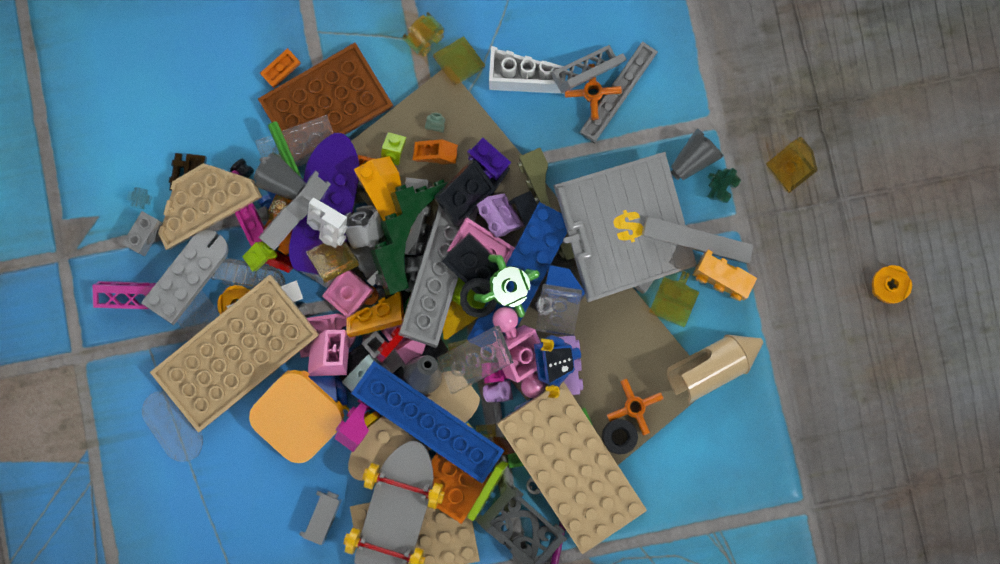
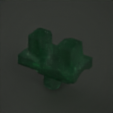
[707,168,741,203]

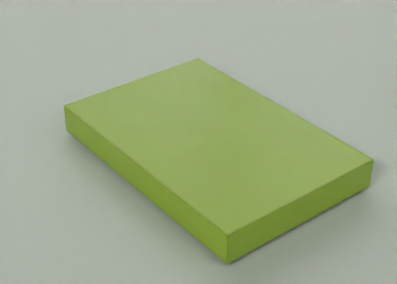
[468,460,509,521]

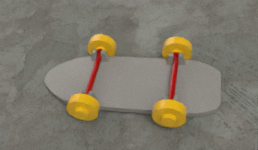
[343,440,445,564]

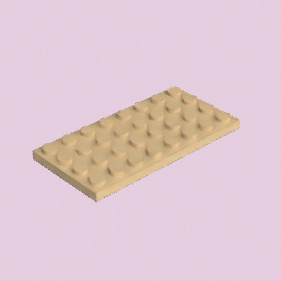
[150,275,319,433]
[496,381,647,554]

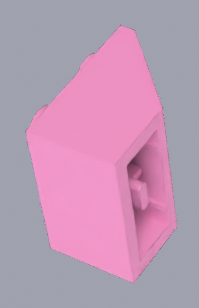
[308,330,349,376]

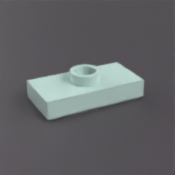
[342,354,380,391]

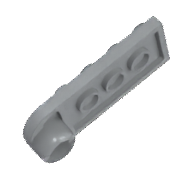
[141,230,228,326]

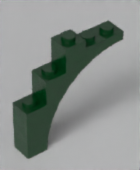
[370,179,448,295]

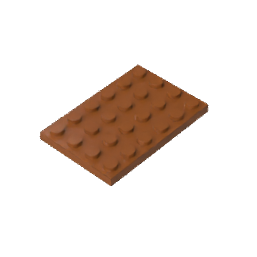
[258,43,394,163]

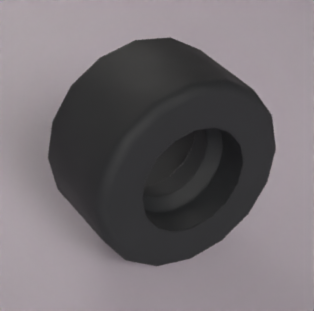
[602,419,638,455]

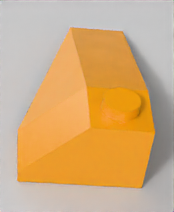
[354,156,411,231]

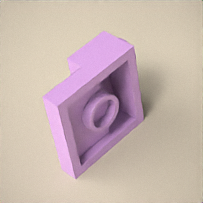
[477,193,524,238]

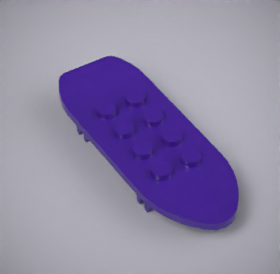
[289,133,359,277]

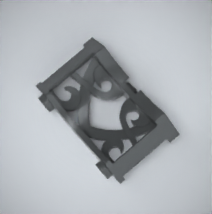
[475,485,567,564]

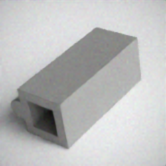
[299,491,342,545]

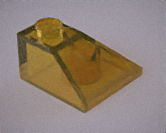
[766,136,818,193]

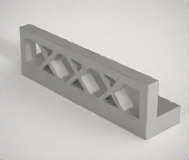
[551,45,627,94]

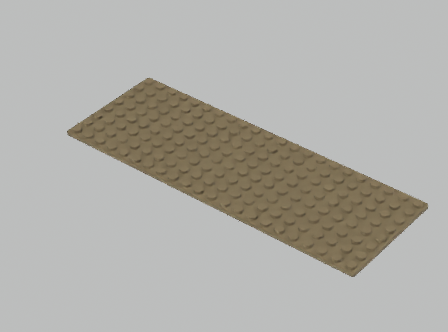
[351,67,696,465]

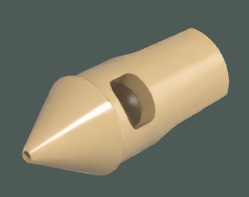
[667,335,763,404]

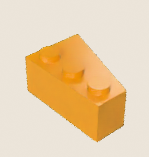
[692,249,757,301]

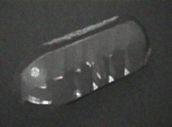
[210,258,285,290]

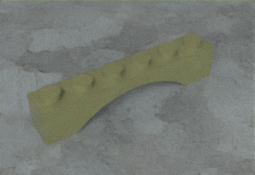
[517,148,575,263]

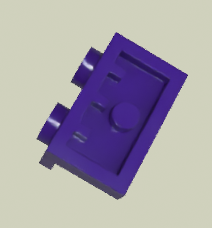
[467,138,511,180]

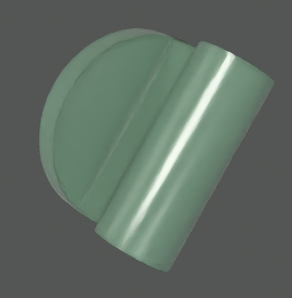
[425,113,445,133]

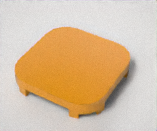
[249,370,344,463]

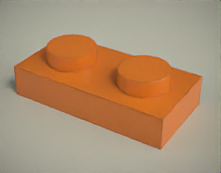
[260,48,301,88]

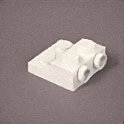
[307,198,348,248]

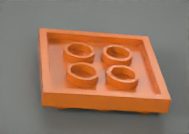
[432,453,492,524]

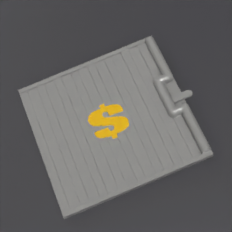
[553,152,697,302]

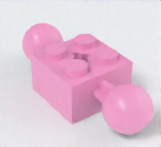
[492,307,546,398]

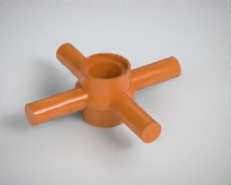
[565,64,622,120]
[607,379,663,436]

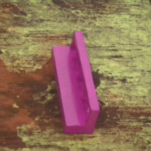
[232,170,265,247]
[92,281,156,309]

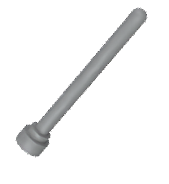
[493,402,516,495]

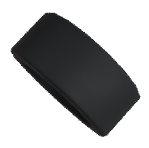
[460,278,497,317]

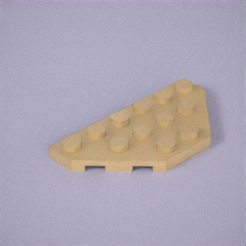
[158,163,262,250]

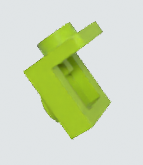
[381,132,406,165]
[242,241,278,272]

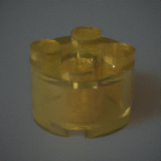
[402,12,445,57]

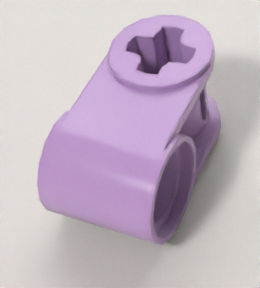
[483,380,513,403]

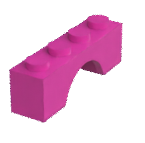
[334,400,372,452]

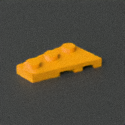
[346,291,404,338]

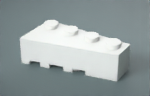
[489,46,566,94]

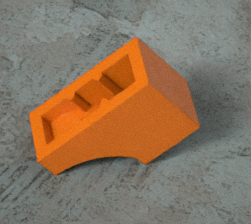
[413,139,458,165]

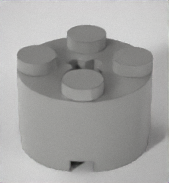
[345,206,384,249]

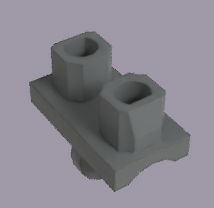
[405,255,423,292]

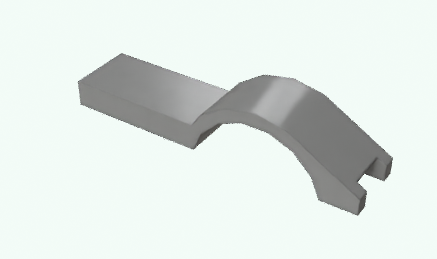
[258,171,330,250]

